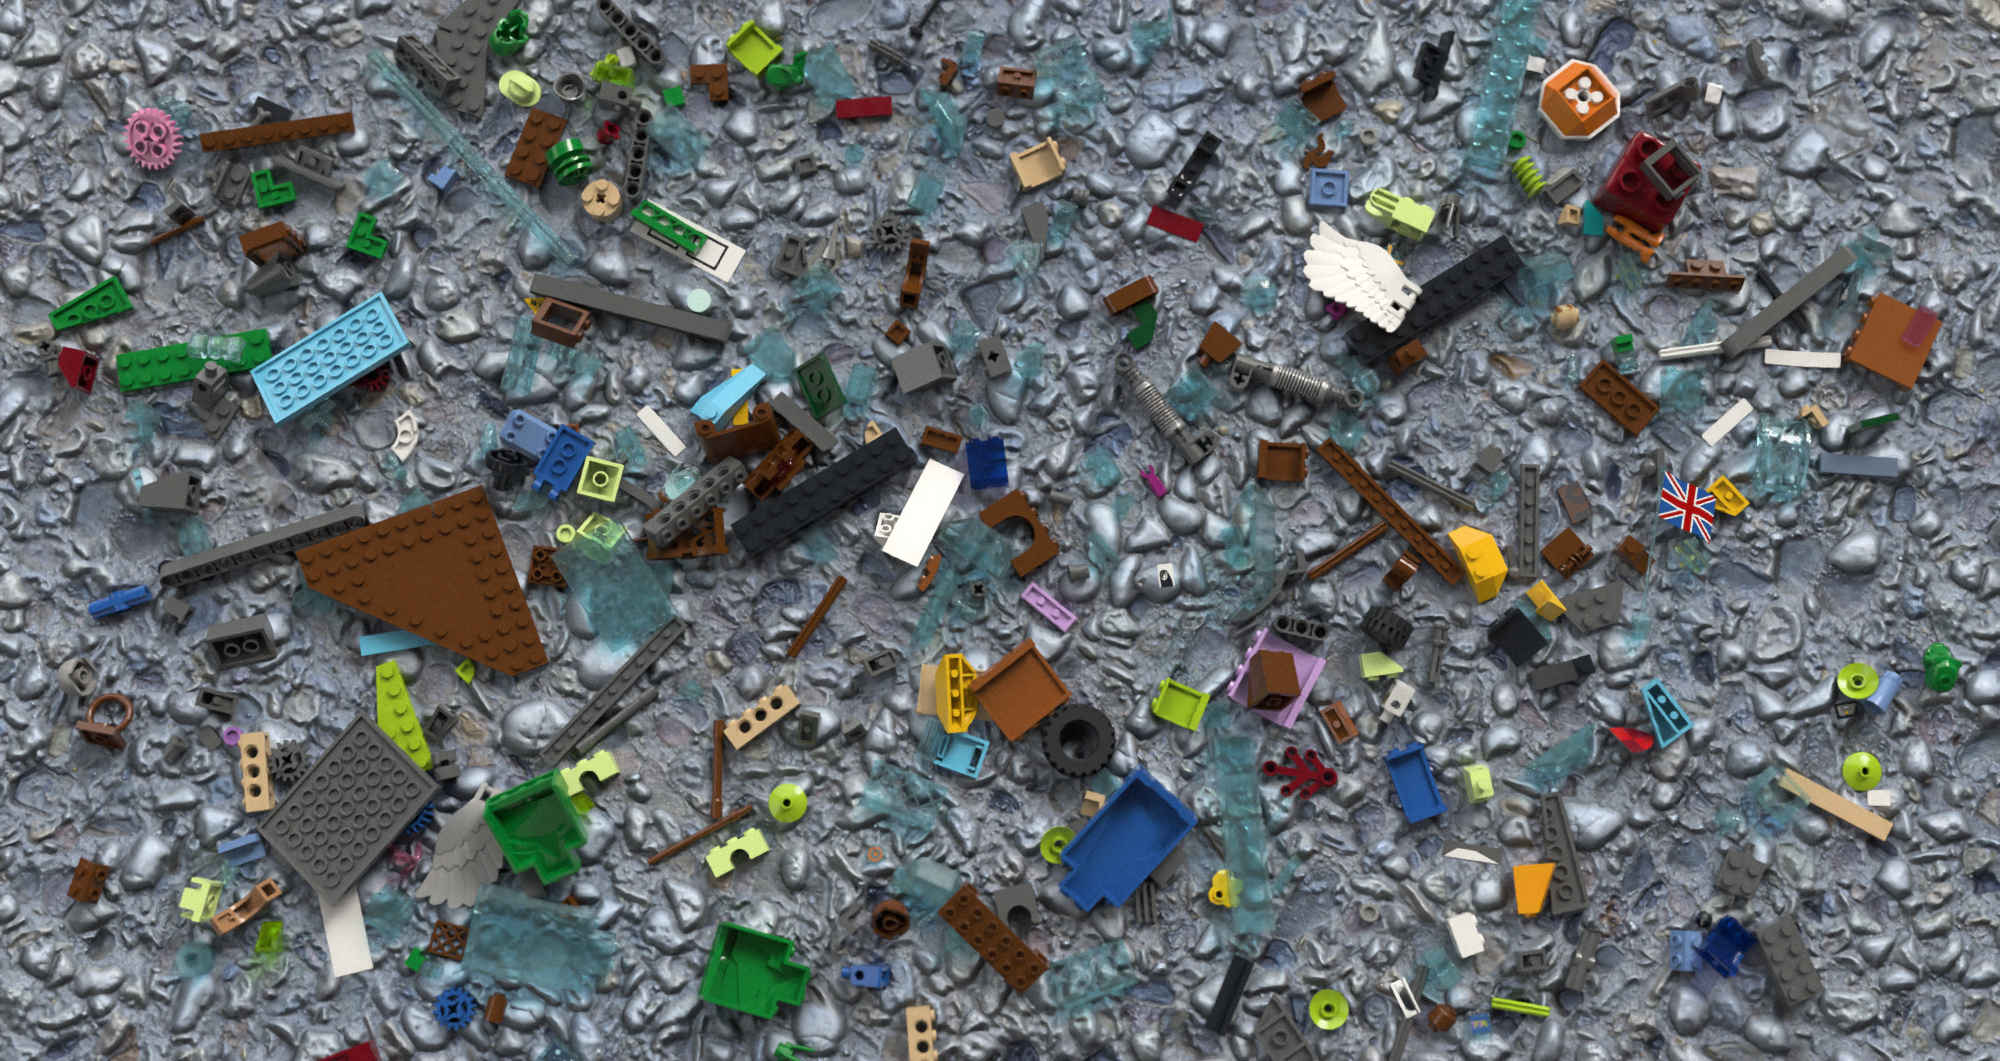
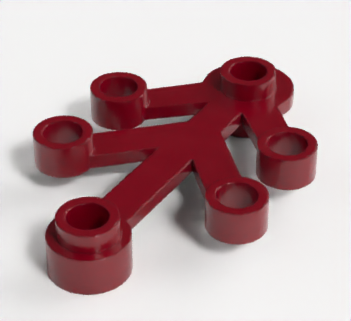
[1262,746,1337,800]

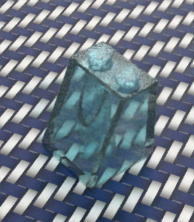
[1520,251,1575,297]

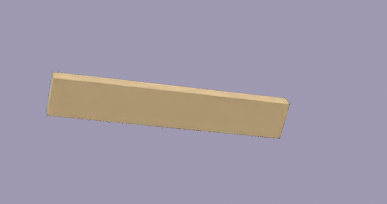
[1777,768,1893,841]

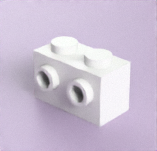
[1445,912,1485,958]

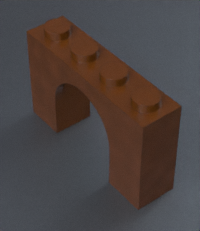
[979,488,1060,579]

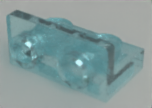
[1084,444,1123,488]

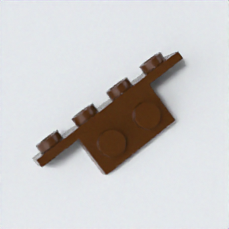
[1665,259,1746,291]

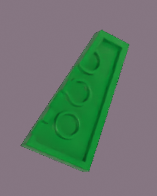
[48,276,135,332]

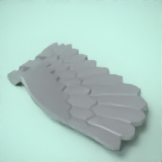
[415,781,504,909]

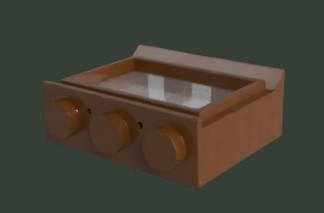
[238,221,306,268]

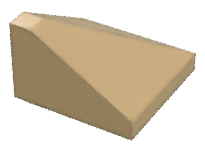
[1557,204,1581,227]

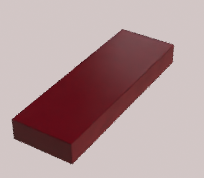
[835,96,893,120]

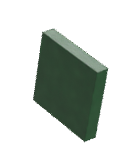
[1846,413,1900,435]

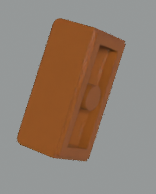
[1320,700,1359,745]

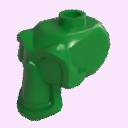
[489,9,530,57]
[765,51,808,91]
[1922,643,1963,693]

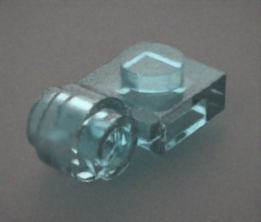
[960,29,984,66]

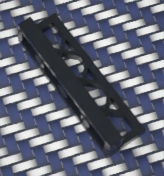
[1204,954,1255,1037]

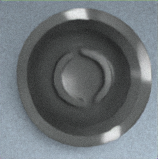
[553,72,586,104]

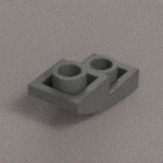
[1746,38,1769,82]
[1148,845,1188,887]

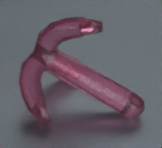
[387,843,423,874]

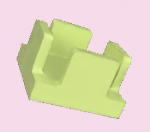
[180,877,224,922]

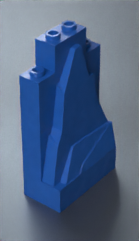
[1058,763,1198,912]

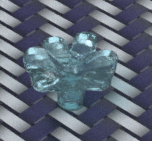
[220,859,240,885]

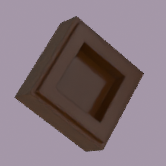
[885,319,911,347]

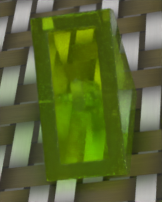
[254,921,284,954]

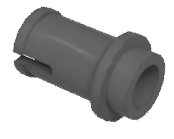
[1049,490,1074,508]

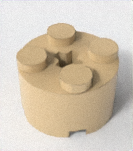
[581,179,623,223]

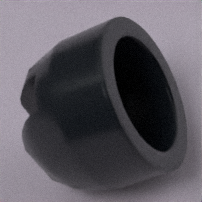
[1695,911,1713,928]

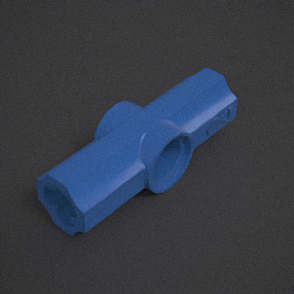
[88,585,152,620]

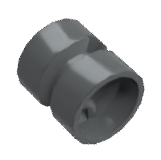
[430,749,461,782]

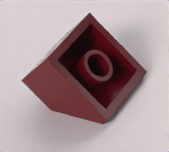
[58,346,101,395]

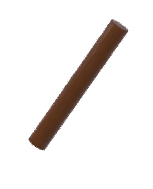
[150,215,205,246]

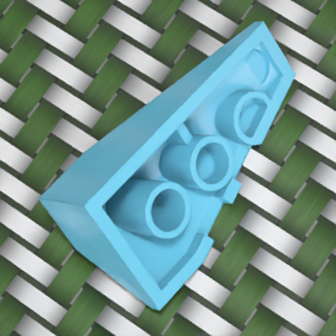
[690,364,767,432]

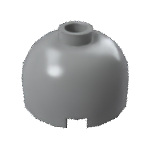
[57,657,96,696]

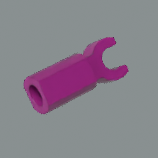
[1140,465,1168,499]

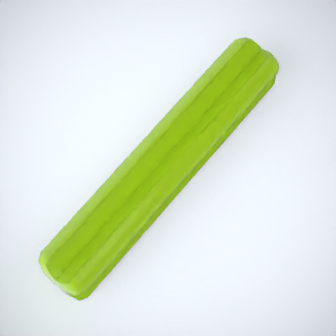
[1491,997,1550,1018]

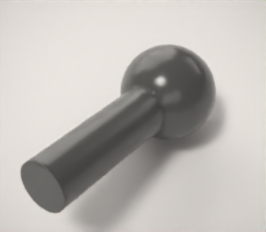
[1505,544,1520,581]

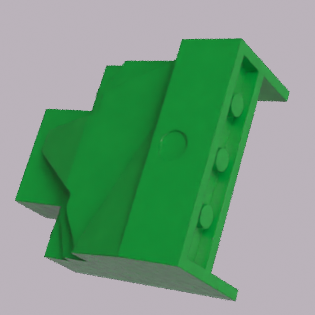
[482,768,589,886]
[696,921,812,1019]

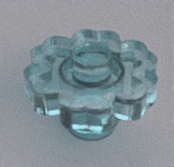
[156,95,192,133]

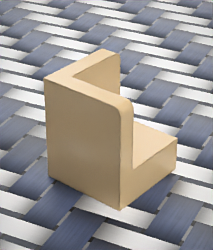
[1081,791,1106,817]

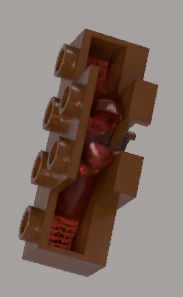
[742,427,814,502]

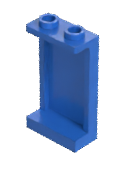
[1384,742,1448,824]

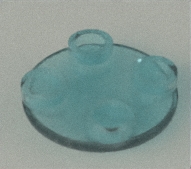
[1328,411,1366,449]

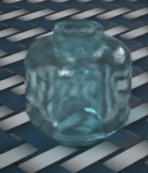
[1352,367,1380,397]

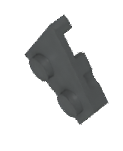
[774,233,809,281]

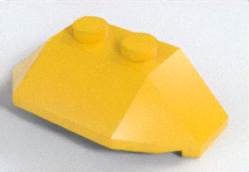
[1447,526,1508,603]
[935,654,978,733]

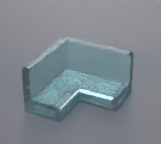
[1132,9,1173,44]

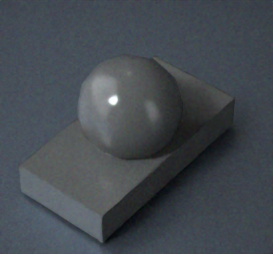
[1639,448,1665,489]

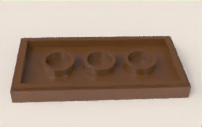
[1577,359,1661,438]

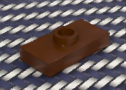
[921,426,963,455]

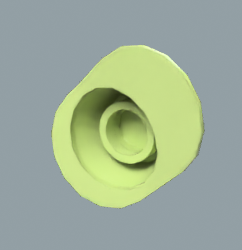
[499,70,541,107]

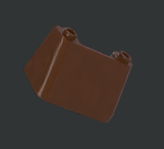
[694,402,781,465]

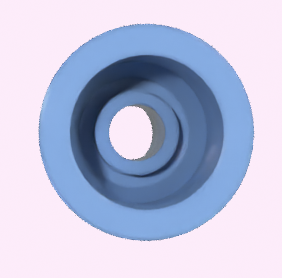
[1860,670,1903,716]

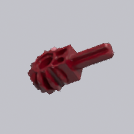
[346,364,392,393]

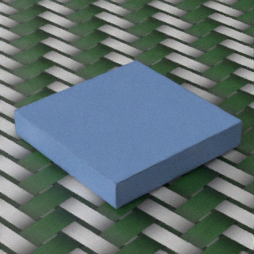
[1309,168,1349,209]

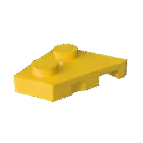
[1705,475,1750,516]

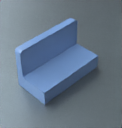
[217,833,267,868]

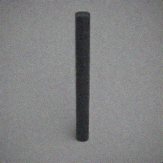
[1756,268,1809,332]

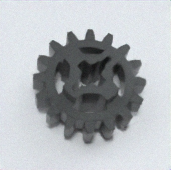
[869,212,910,254]
[268,739,312,782]

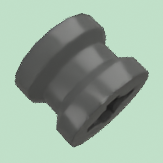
[1072,187,1090,208]

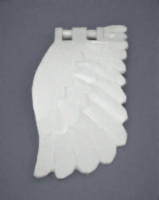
[1303,221,1423,333]

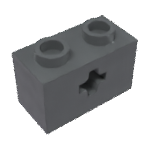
[976,334,1012,381]

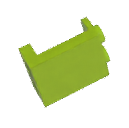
[726,19,785,81]
[1150,677,1211,732]

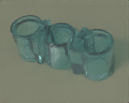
[185,333,246,362]
[547,342,603,378]

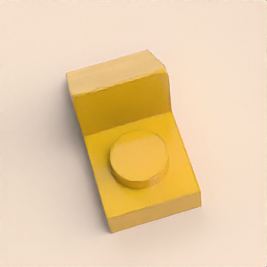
[1525,580,1567,621]

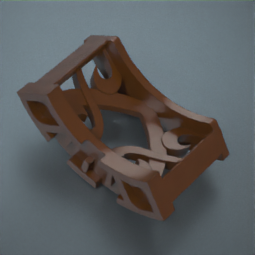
[645,504,729,561]

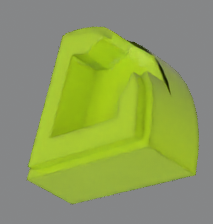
[455,658,475,685]

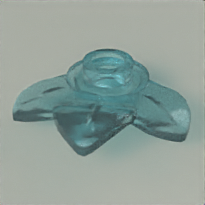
[364,158,403,194]

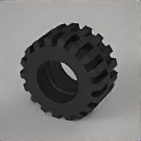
[1360,606,1414,650]

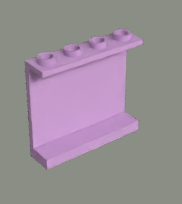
[1226,628,1326,730]

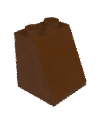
[1247,649,1301,712]

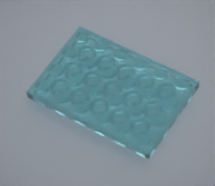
[550,516,679,653]

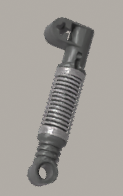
[1114,352,1218,466]
[1228,353,1364,413]

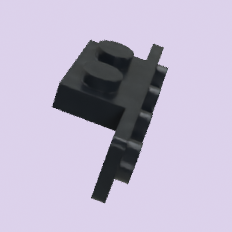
[1412,30,1455,103]

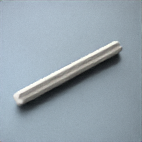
[1658,335,1772,360]

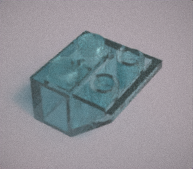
[1165,365,1220,421]

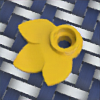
[1208,869,1243,908]

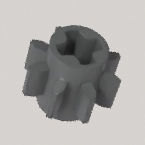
[967,578,991,603]

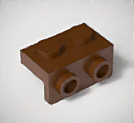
[67,858,110,904]

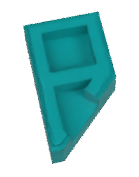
[1582,200,1604,237]

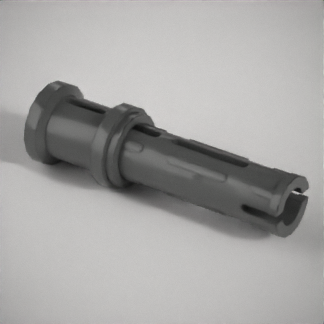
[1427,624,1450,683]

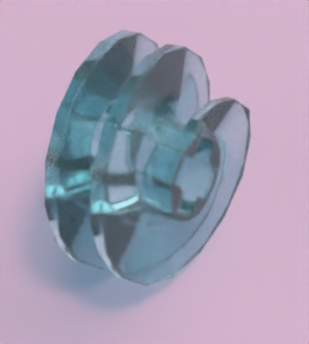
[175,941,215,977]

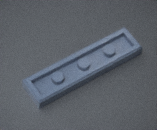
[1818,453,1898,478]

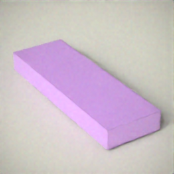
[1020,581,1077,633]

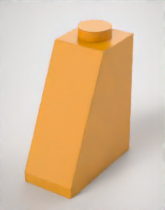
[1513,863,1556,917]

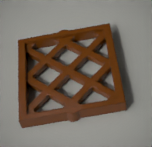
[428,920,471,961]

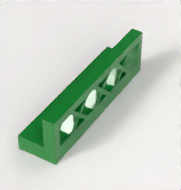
[630,199,708,257]

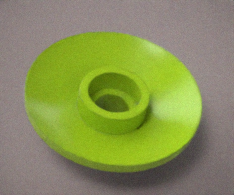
[1837,663,1879,699]
[1842,752,1882,791]
[768,783,807,823]
[1040,826,1076,864]
[1309,989,1349,1030]

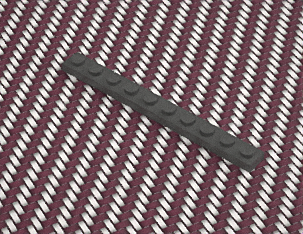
[538,613,688,767]

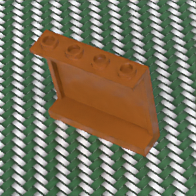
[1842,292,1943,393]
[967,638,1073,742]

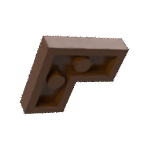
[690,63,729,102]

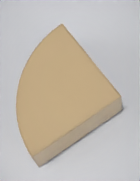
[865,420,883,444]

